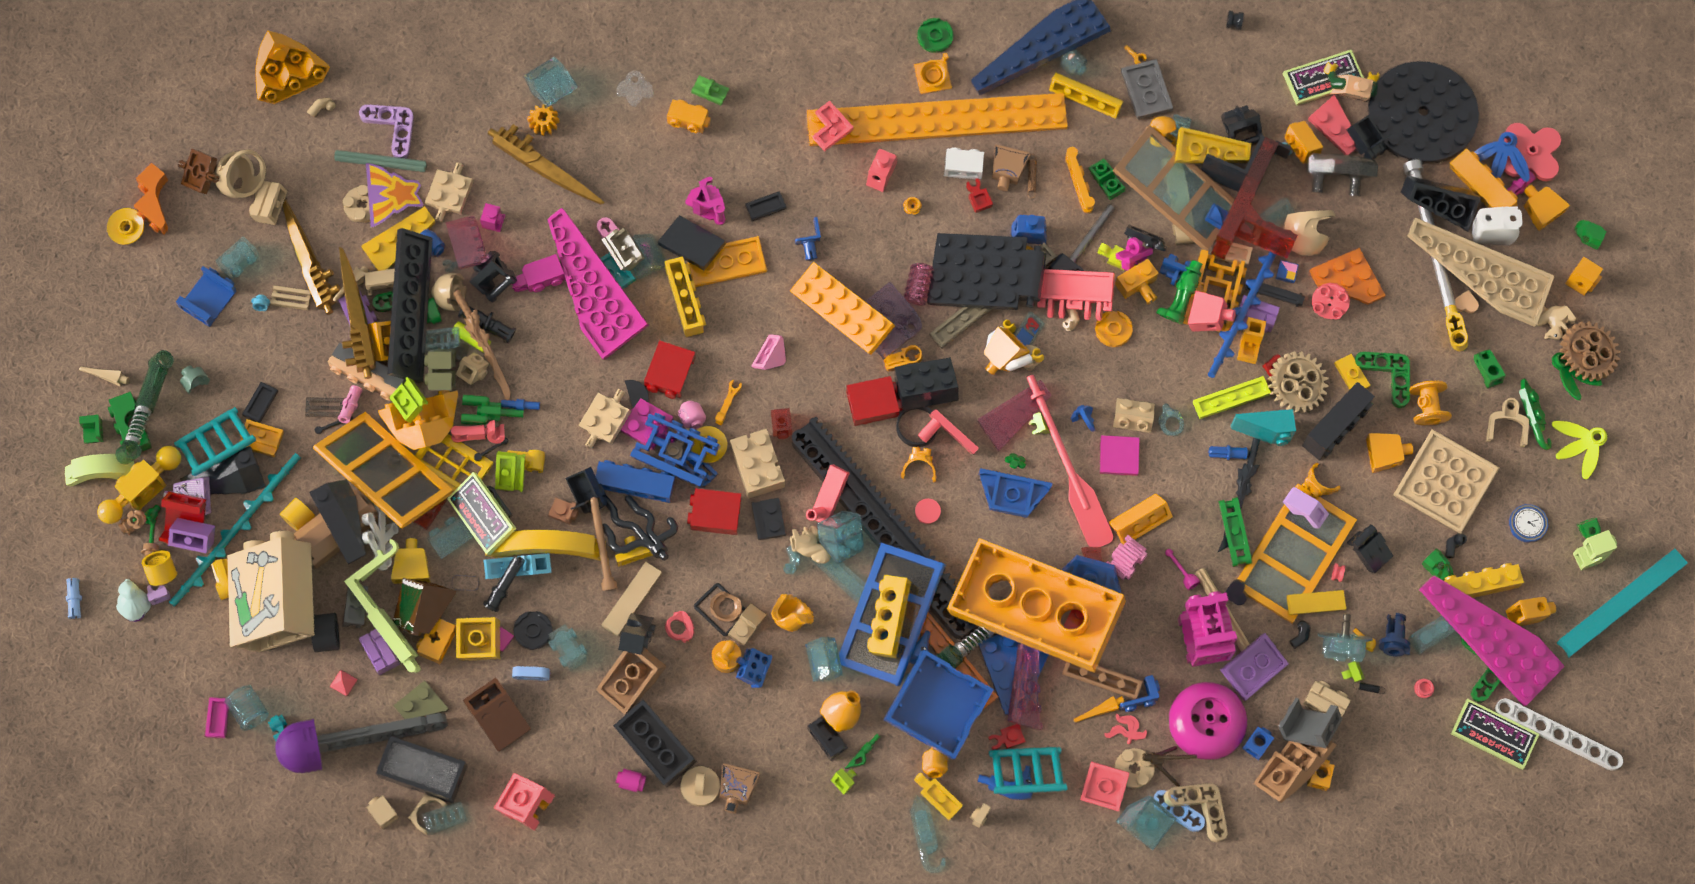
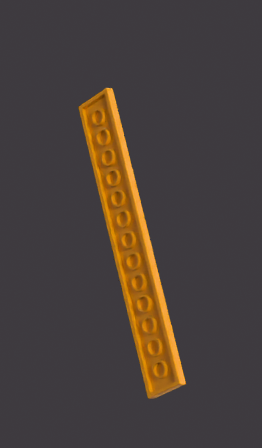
[807,93,1068,146]

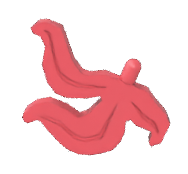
[1104,714,1147,744]

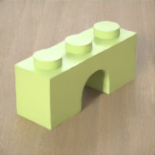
[1573,530,1617,570]

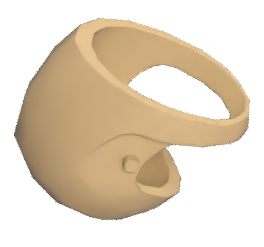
[214,150,266,198]
[1284,210,1335,256]

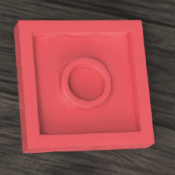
[1080,761,1130,811]

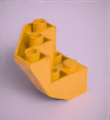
[255,31,330,104]
[378,390,458,450]

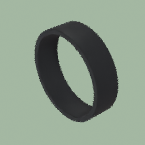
[896,406,938,447]

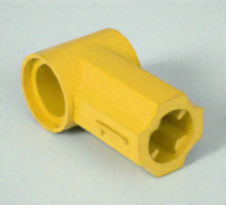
[507,450,545,473]
[211,559,229,600]

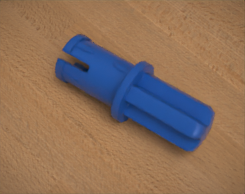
[1208,445,1248,460]

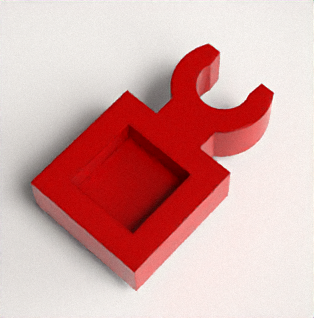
[966,178,993,213]
[988,723,1026,750]

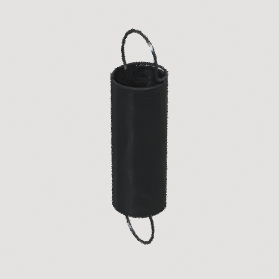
[1353,682,1386,694]

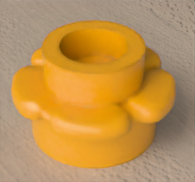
[903,197,922,215]

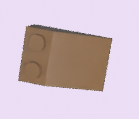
[596,649,667,714]

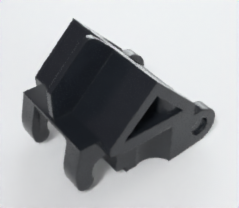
[1221,105,1264,145]
[469,251,517,303]

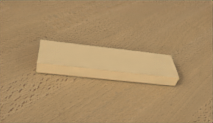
[602,562,662,636]

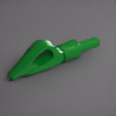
[844,734,880,769]

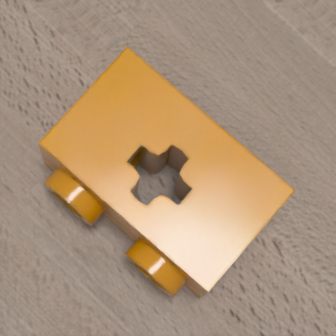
[1565,257,1603,296]
[416,619,456,664]

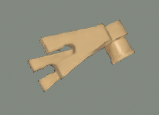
[1486,398,1529,447]

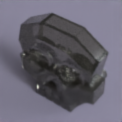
[1306,154,1378,196]

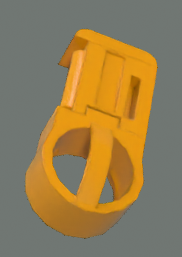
[883,345,923,372]

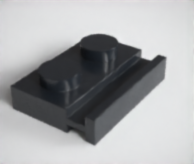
[752,498,786,540]

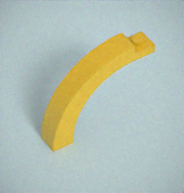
[485,530,606,561]

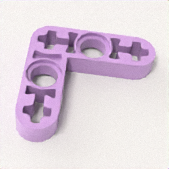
[359,105,414,158]

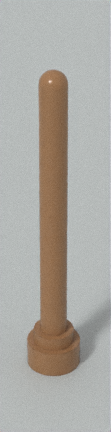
[590,497,618,591]

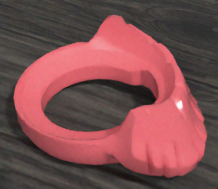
[665,611,694,643]

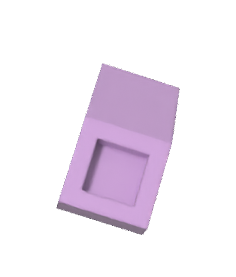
[1283,487,1329,529]

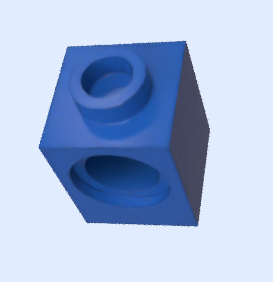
[1242,727,1274,760]

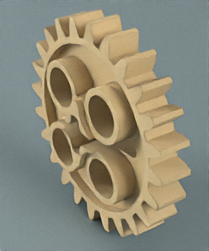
[1268,351,1329,413]

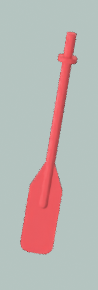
[1027,375,1113,549]

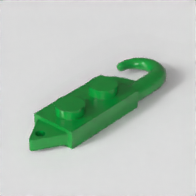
[1519,378,1552,450]

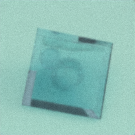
[1116,795,1177,850]

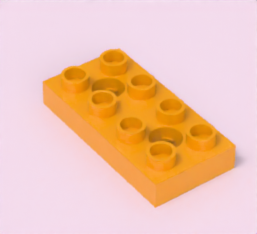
[947,538,1126,673]

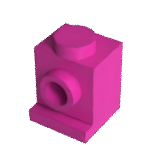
[480,203,505,232]

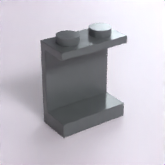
[1279,698,1342,748]

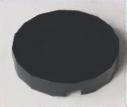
[513,611,553,650]

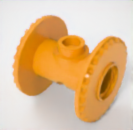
[1409,380,1452,426]

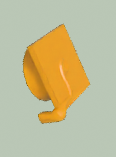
[914,53,952,94]

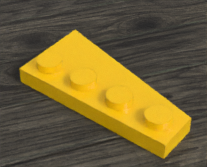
[1175,127,1251,163]

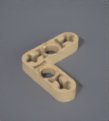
[1164,784,1228,842]

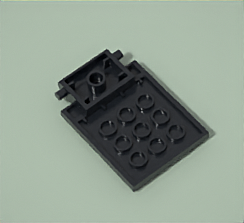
[927,233,1046,310]

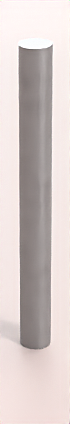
[1070,205,1115,262]

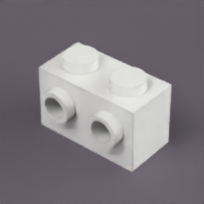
[944,147,984,180]

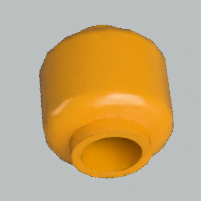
[922,748,948,778]

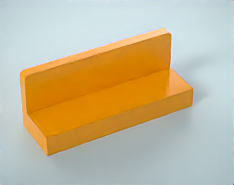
[1109,494,1173,545]

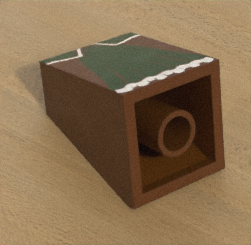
[393,578,456,636]

